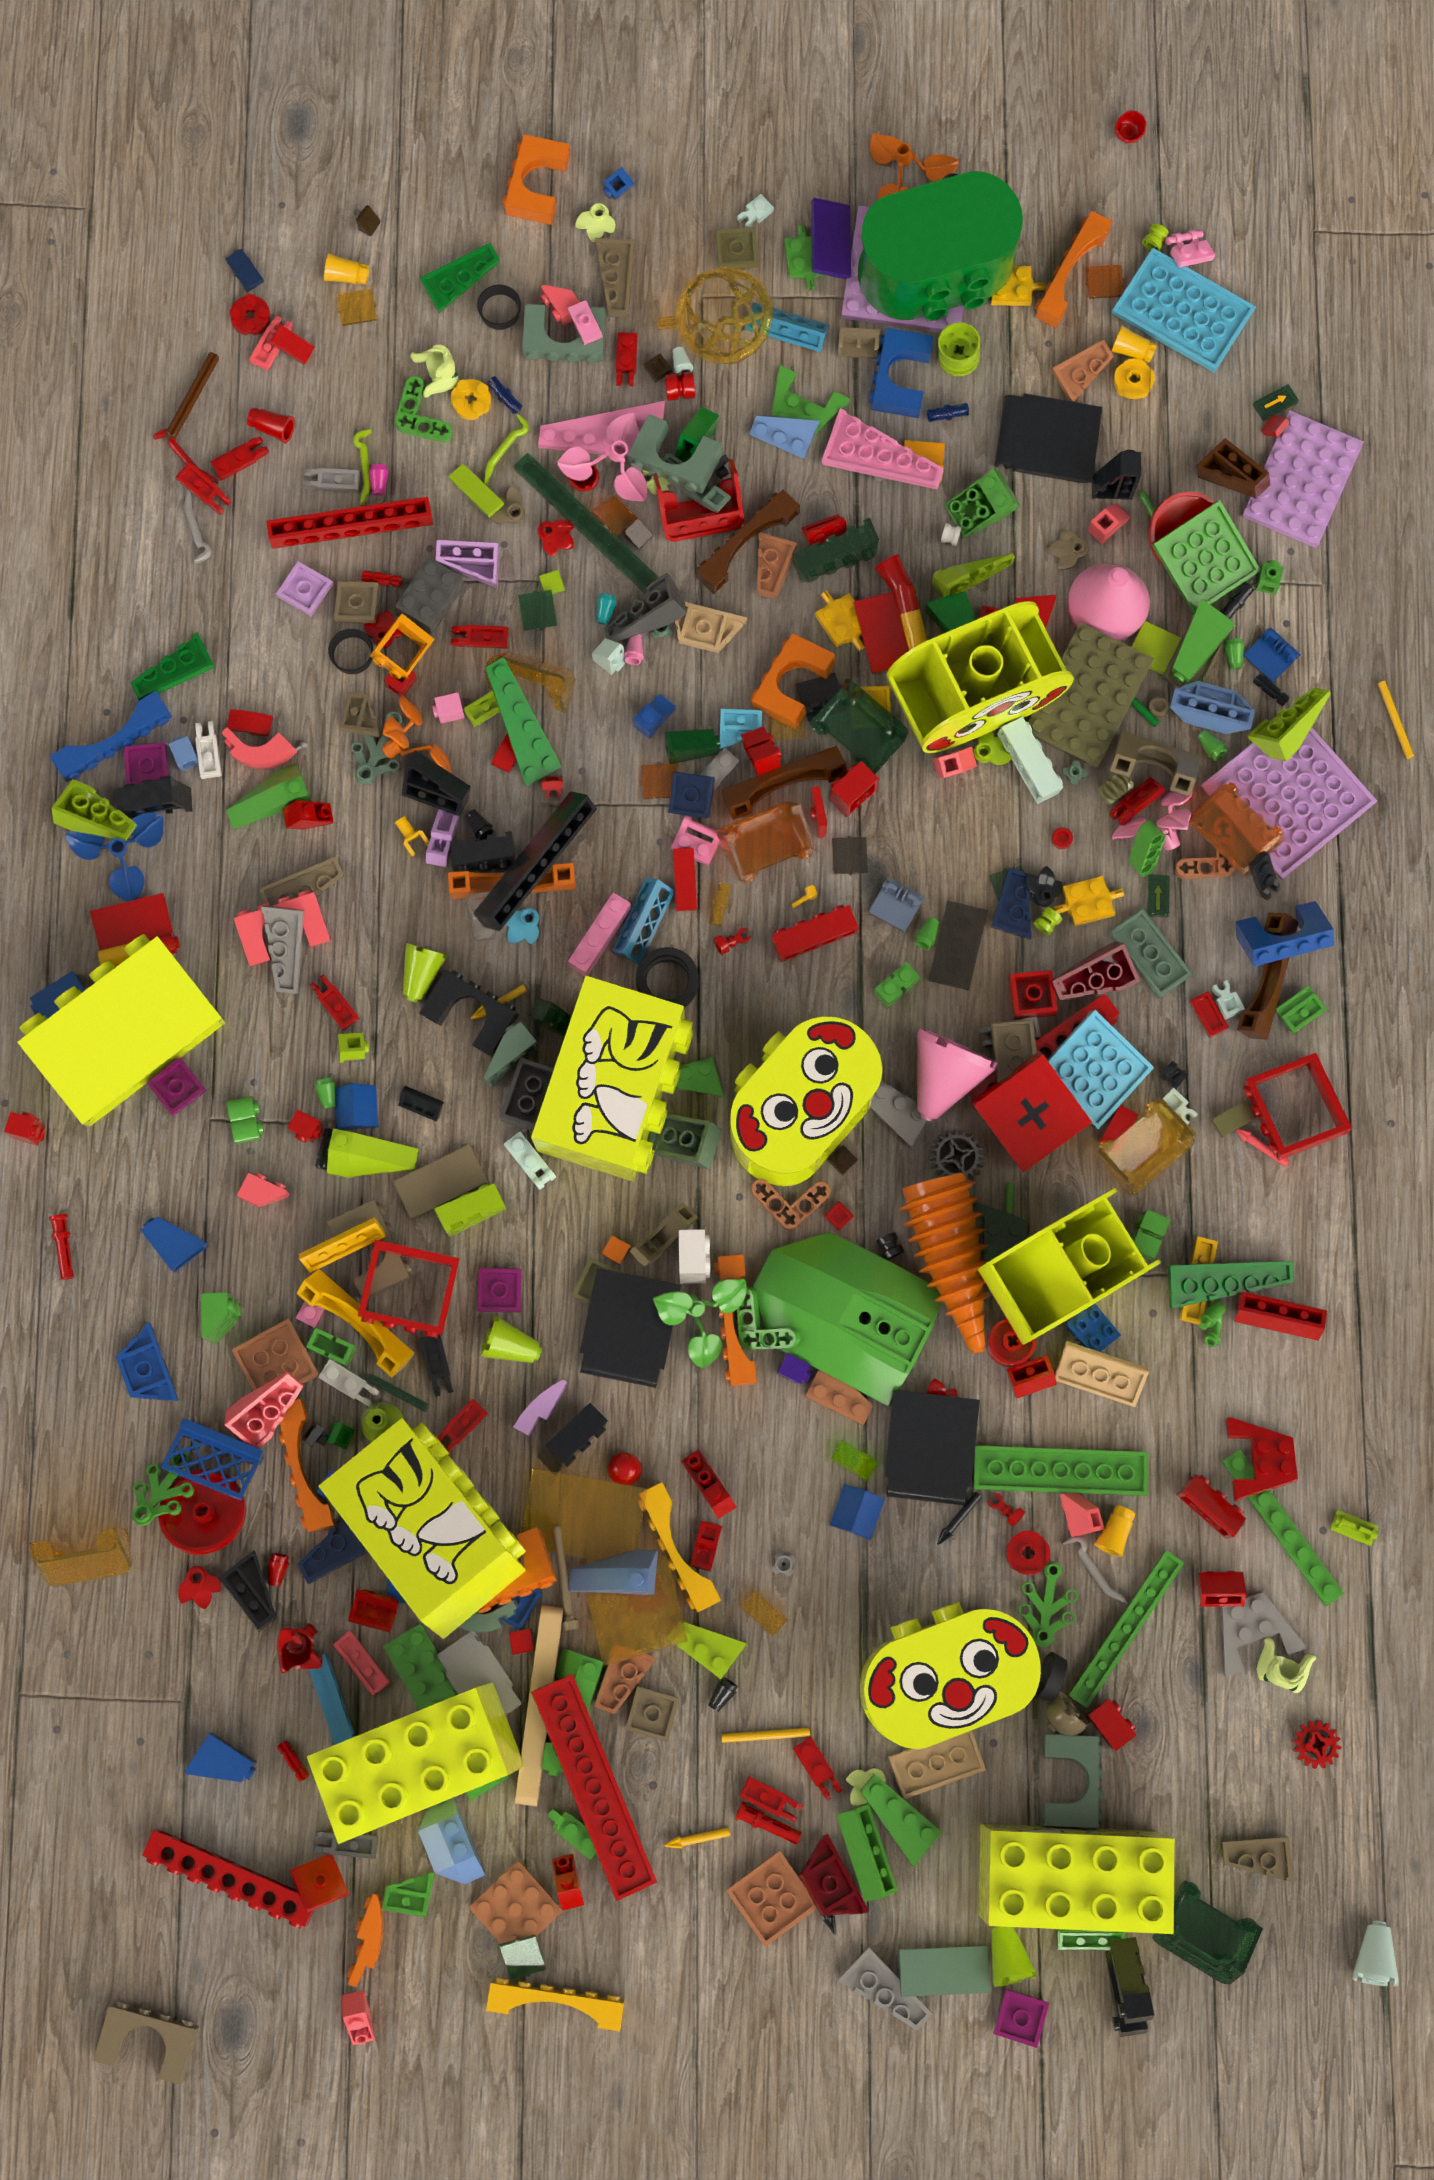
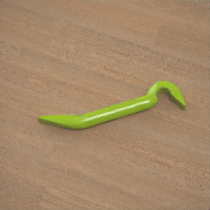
[484,413,529,486]
[353,429,372,506]

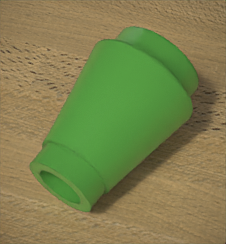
[1224,638,1245,670]
[1197,730,1227,761]
[915,917,939,950]
[314,1077,336,1109]

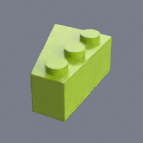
[434,1183,507,1237]
[668,1621,747,1679]

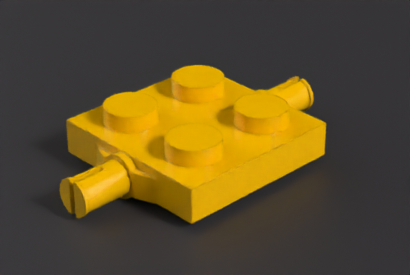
[991,266,1045,306]
[815,590,865,651]
[1053,876,1124,927]

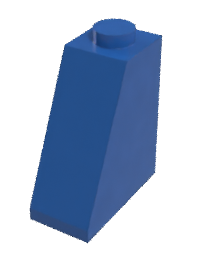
[141,1217,209,1273]
[185,1733,256,1782]

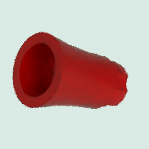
[247,408,295,444]
[874,554,916,593]

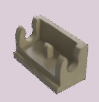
[838,327,880,359]

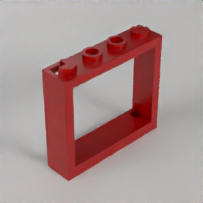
[1243,1053,1352,1161]
[358,1240,460,1338]

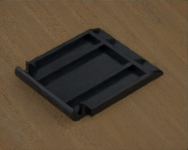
[995,393,1102,483]
[580,1268,681,1388]
[884,1390,980,1506]

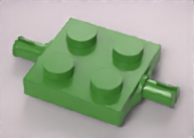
[784,225,828,291]

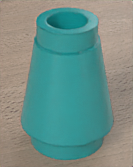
[596,593,617,625]

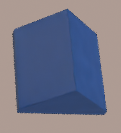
[335,1083,379,1130]
[830,1484,885,1540]

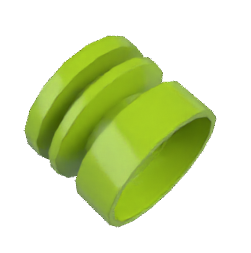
[938,322,980,376]

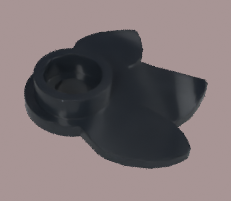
[1025,866,1063,907]

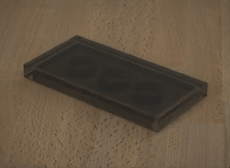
[928,901,988,991]

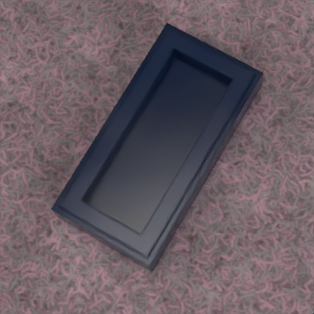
[225,248,264,292]

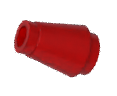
[268,1553,290,1587]

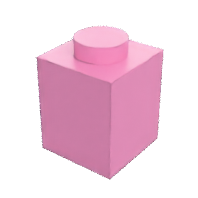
[432,692,465,724]

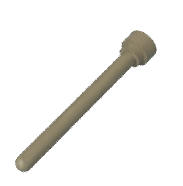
[552,1524,580,1631]

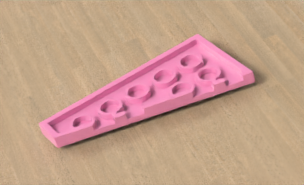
[538,401,665,457]
[822,408,944,489]

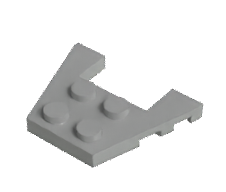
[1221,1592,1306,1676]

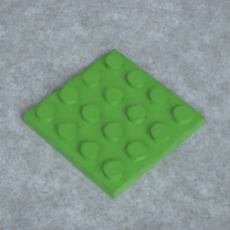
[1152,500,1261,615]

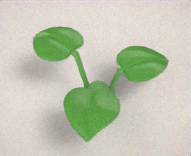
[653,1278,747,1368]

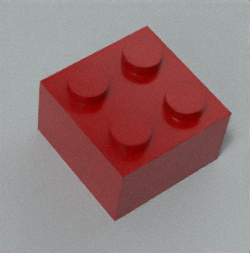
[830,761,879,818]
[1008,970,1058,1020]

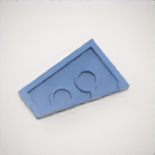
[749,415,820,459]

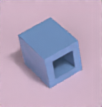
[168,736,199,772]

